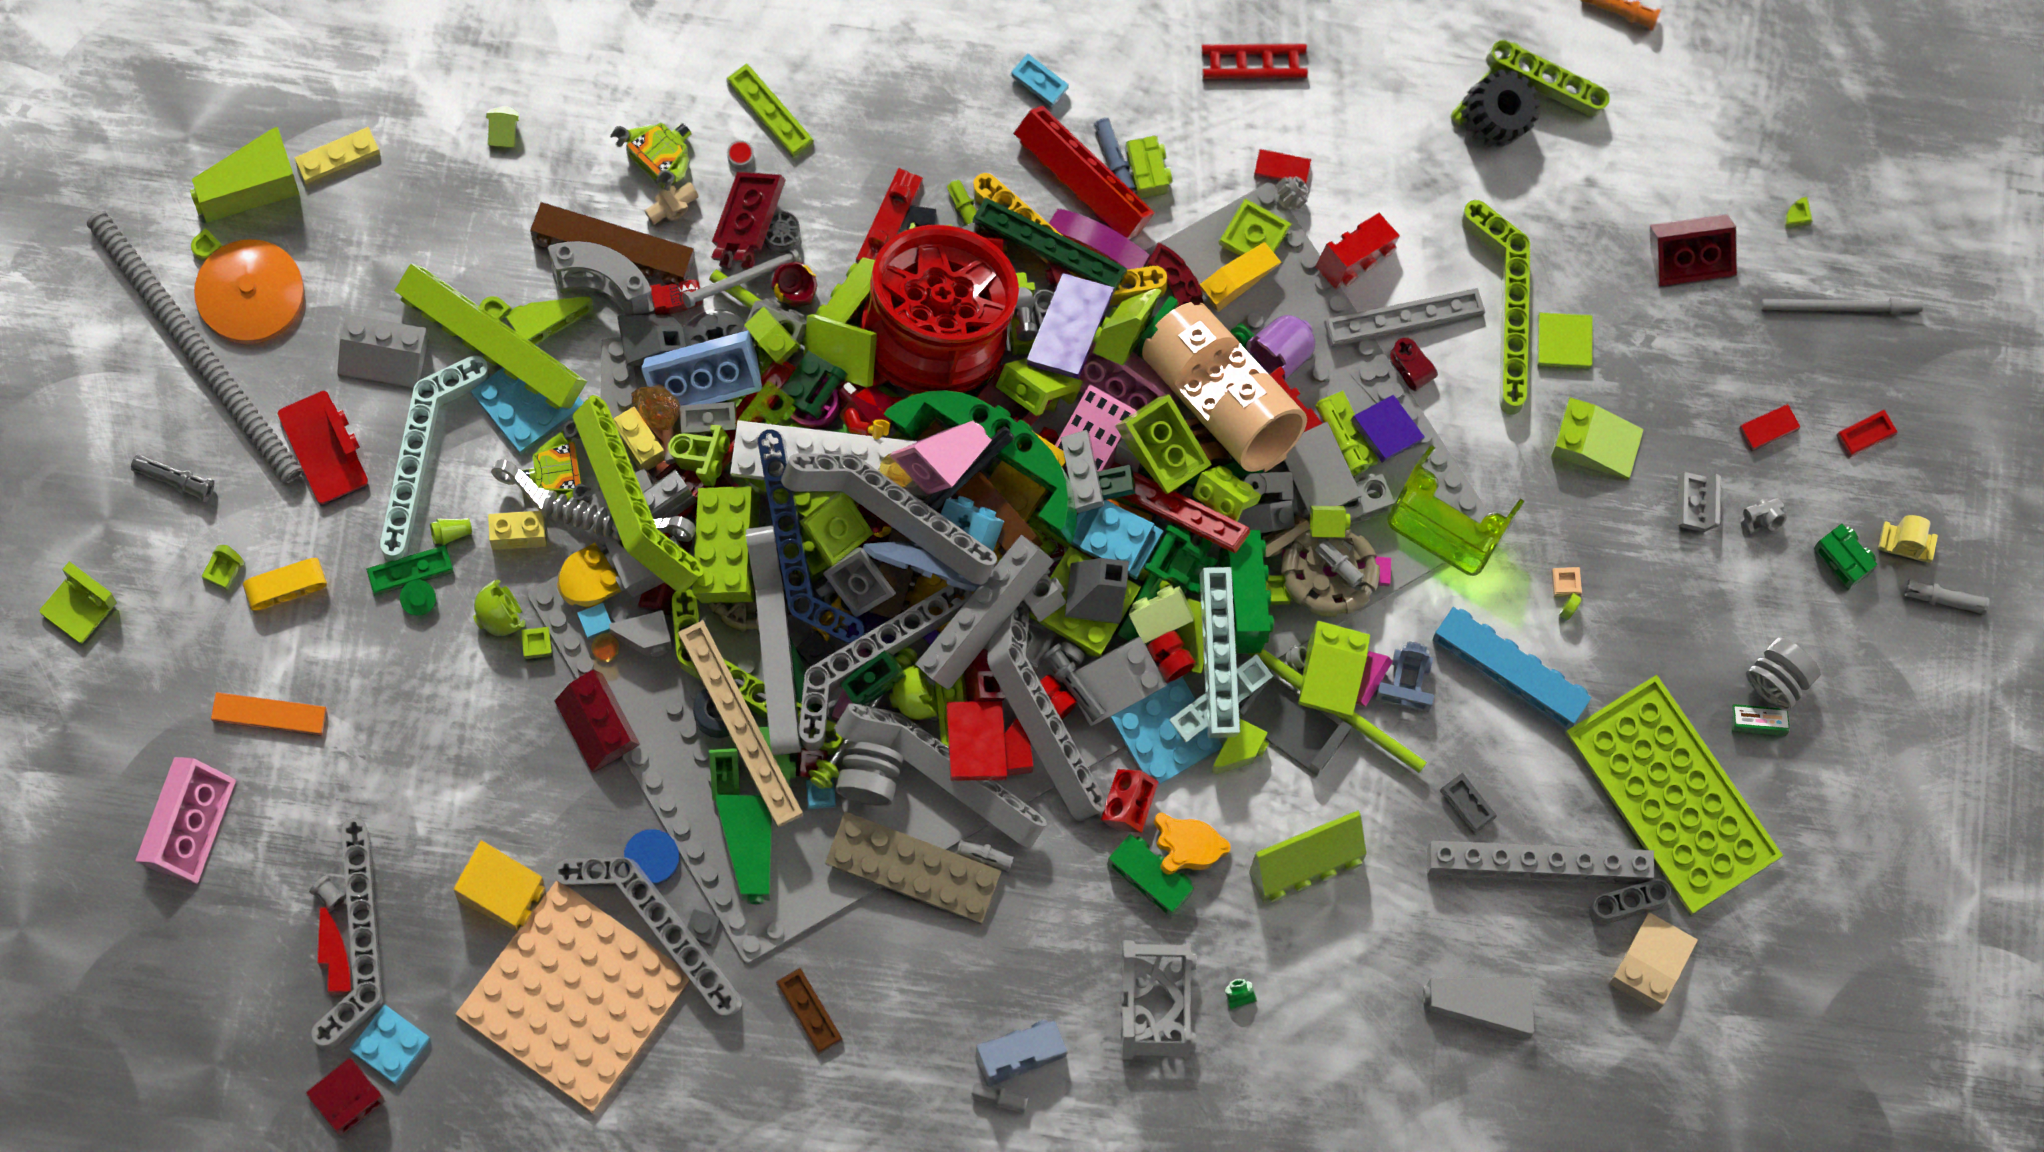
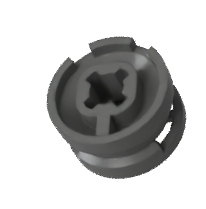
[764,211,800,253]

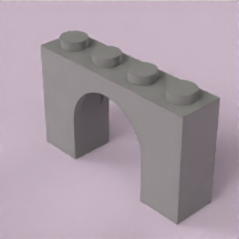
[588,469,684,598]

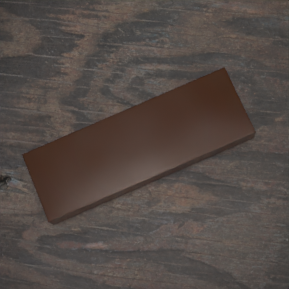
[776,967,843,1055]

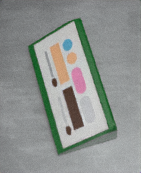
[1731,704,1790,736]

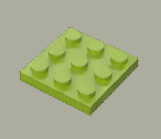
[1029,546,1141,658]

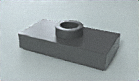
[1440,773,1497,834]

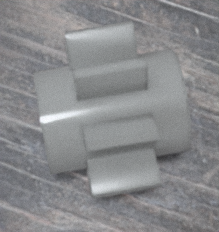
[1275,177,1308,209]

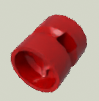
[1147,630,1197,683]
[1040,674,1078,720]

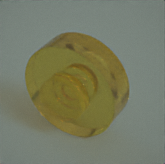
[878,453,913,488]

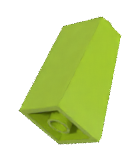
[190,127,300,223]

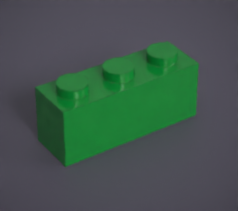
[1107,834,1194,919]

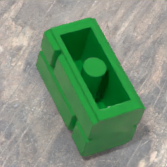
[1813,523,1878,590]

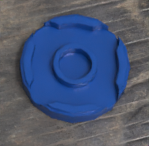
[624,829,679,885]

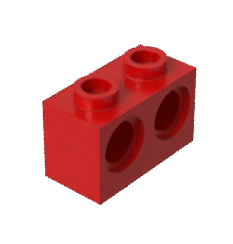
[1100,769,1158,833]

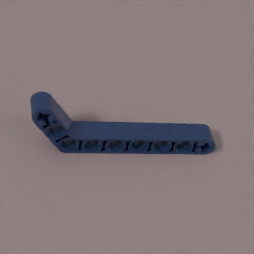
[758,429,865,643]

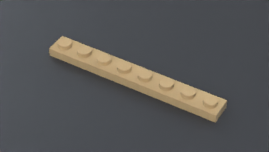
[678,621,803,828]

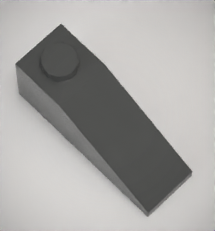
[1238,499,1295,533]

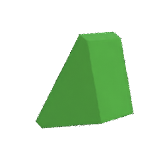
[709,748,740,801]

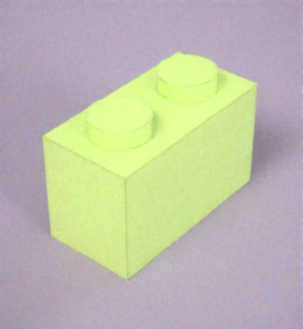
[1129,586,1194,644]

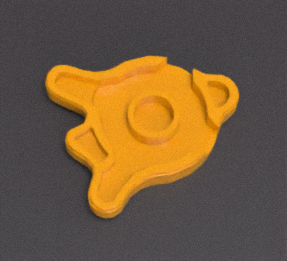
[1153,813,1231,875]

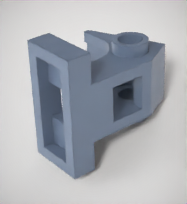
[1375,641,1434,712]

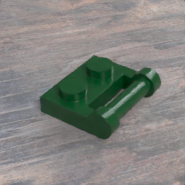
[778,351,848,419]

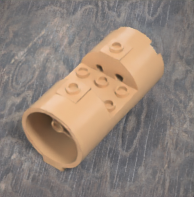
[1142,302,1307,472]

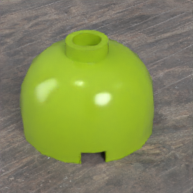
[473,580,525,636]
[889,664,938,720]

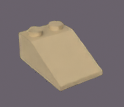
[1609,912,1698,1011]

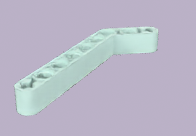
[380,355,490,562]

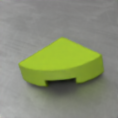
[1785,197,1813,228]

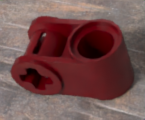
[1390,337,1438,392]

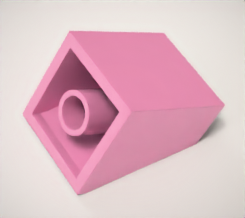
[890,421,991,495]

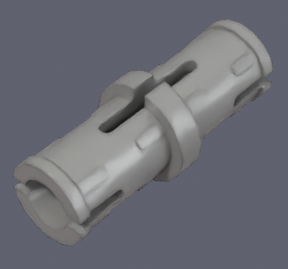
[956,838,1015,872]

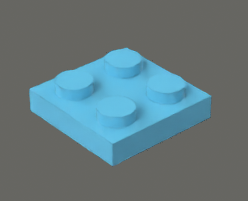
[1080,500,1154,574]
[349,1004,430,1084]

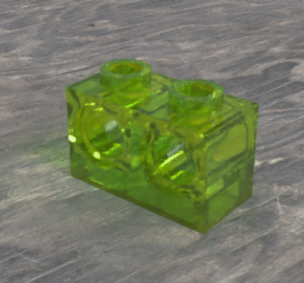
[735,380,796,425]

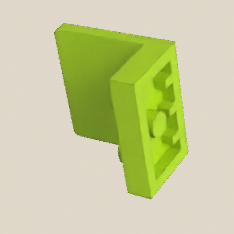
[39,561,117,644]

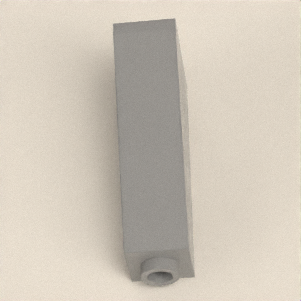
[1423,977,1534,1038]

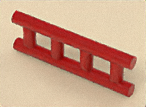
[1201,43,1308,79]

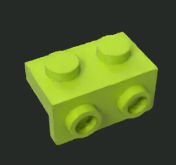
[1193,465,1261,522]

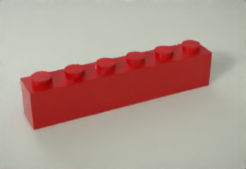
[1013,106,1155,240]

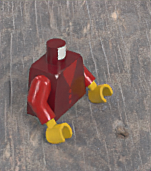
[838,382,919,439]

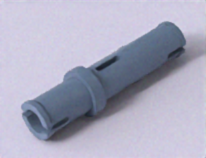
[1094,118,1136,191]

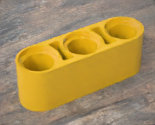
[242,558,327,611]

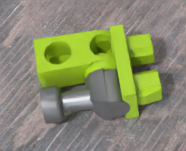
[1007,273,1038,355]

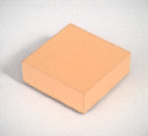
[1551,567,1582,597]

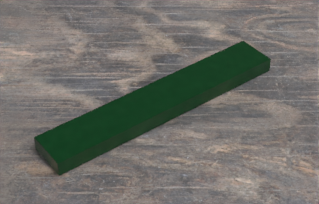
[973,198,1127,293]

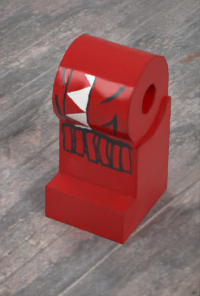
[650,280,704,314]

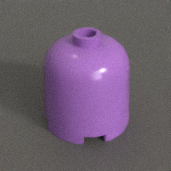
[1246,315,1316,380]

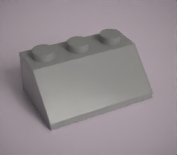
[337,314,429,389]

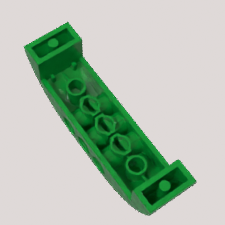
[884,390,1077,544]

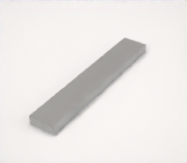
[1324,288,1485,347]

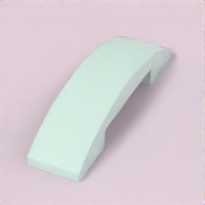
[1169,654,1273,742]

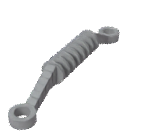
[491,459,696,542]

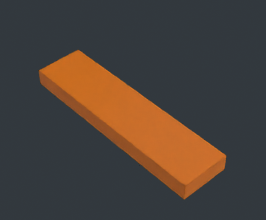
[211,692,327,736]

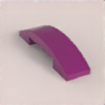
[1049,208,1150,270]

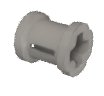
[309,875,347,912]

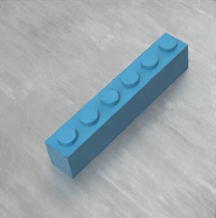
[1432,607,1592,729]

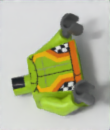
[610,123,692,191]
[521,421,591,504]

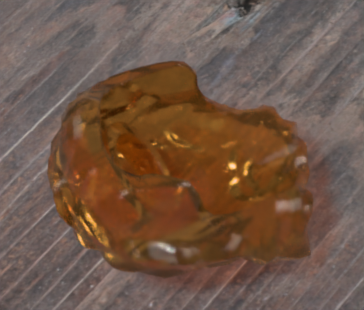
[631,384,680,430]

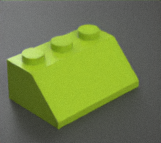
[815,258,875,327]
[1093,288,1162,366]

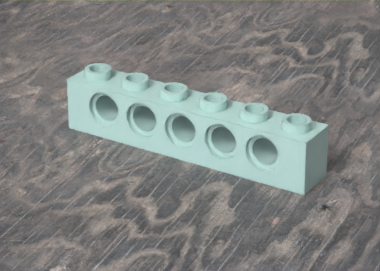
[1200,567,1240,738]

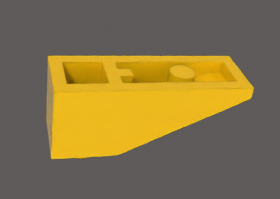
[1199,242,1281,312]

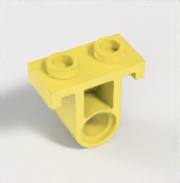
[1877,515,1938,563]

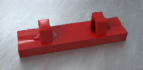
[856,167,923,263]

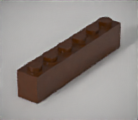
[530,202,695,285]
[913,421,1043,556]

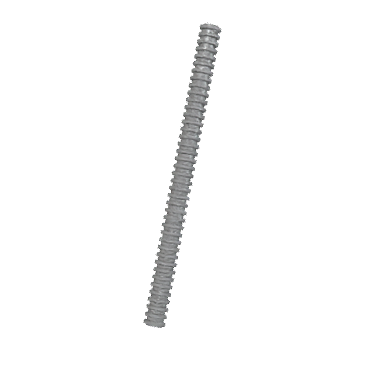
[86,211,303,483]

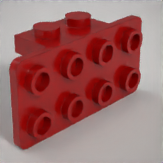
[277,391,368,504]

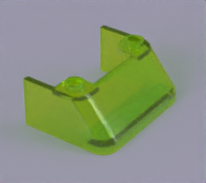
[1387,445,1525,576]

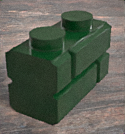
[840,650,906,706]

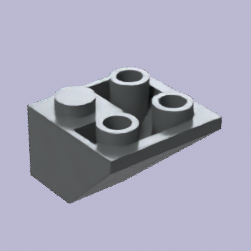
[617,314,686,366]
[1065,558,1129,624]

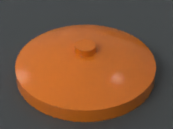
[194,239,304,344]

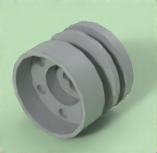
[1746,637,1821,711]
[836,742,903,806]

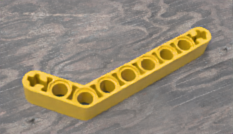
[973,173,1167,306]

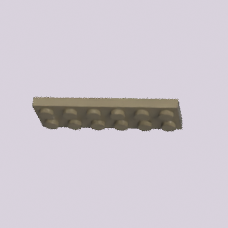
[825,811,1001,924]

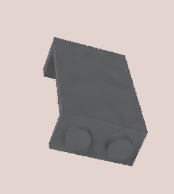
[1238,669,1352,776]

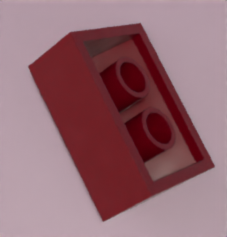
[1650,214,1737,286]
[554,669,640,773]

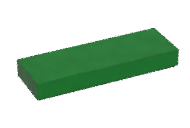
[366,545,454,596]

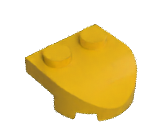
[557,543,622,609]

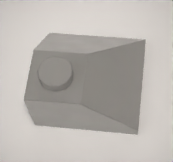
[823,548,896,617]

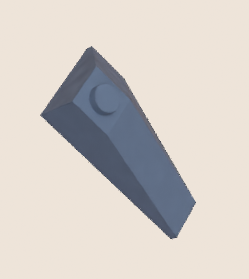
[863,541,981,592]

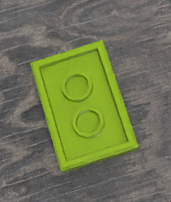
[804,314,877,387]

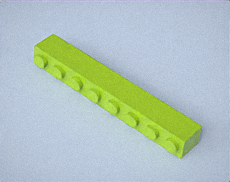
[394,263,588,410]

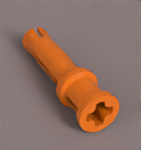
[1580,0,1661,32]

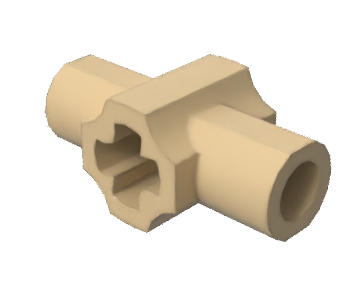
[644,182,699,225]

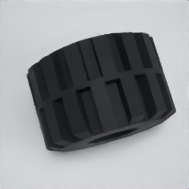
[1461,70,1540,147]

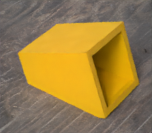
[453,840,546,932]

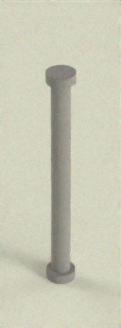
[682,248,800,308]

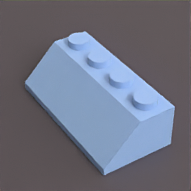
[641,330,762,418]

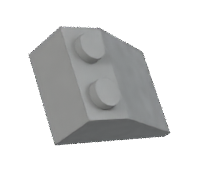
[1073,637,1167,726]

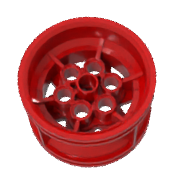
[860,225,1019,394]

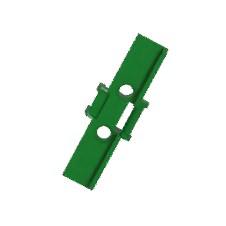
[1116,494,1218,648]

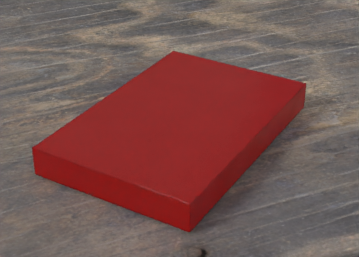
[946,701,1007,781]

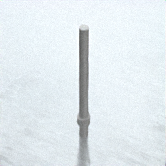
[1761,298,1923,314]

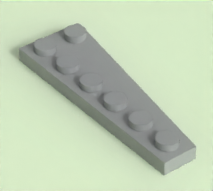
[598,337,651,492]

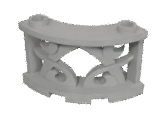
[548,241,655,315]
[1120,940,1197,1060]

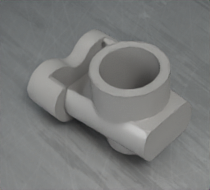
[1741,498,1787,535]

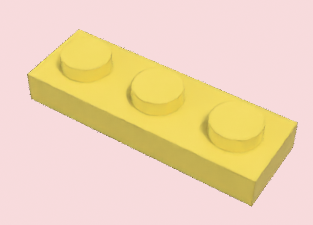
[294,127,380,184]

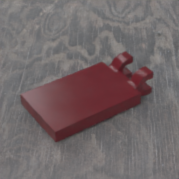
[711,172,786,270]

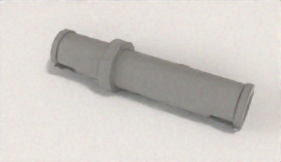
[1904,579,1989,615]

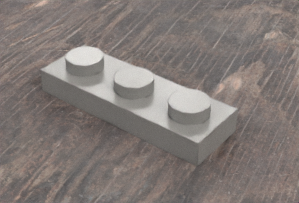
[1061,430,1105,513]

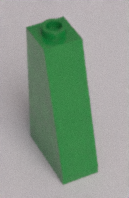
[716,795,772,905]

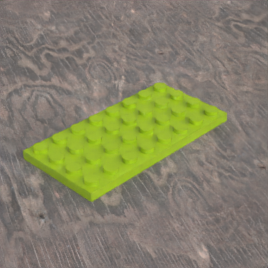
[1565,674,1783,916]

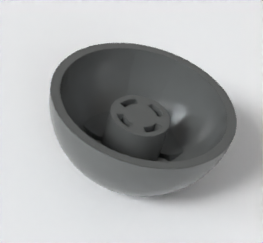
[683,309,757,354]

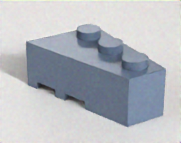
[975,1020,1067,1086]

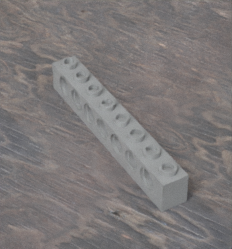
[1427,840,1654,885]

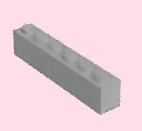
[916,535,1054,690]

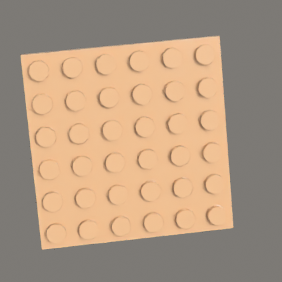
[455,880,691,1113]

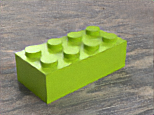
[692,486,760,603]

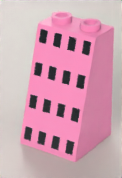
[1048,385,1137,493]

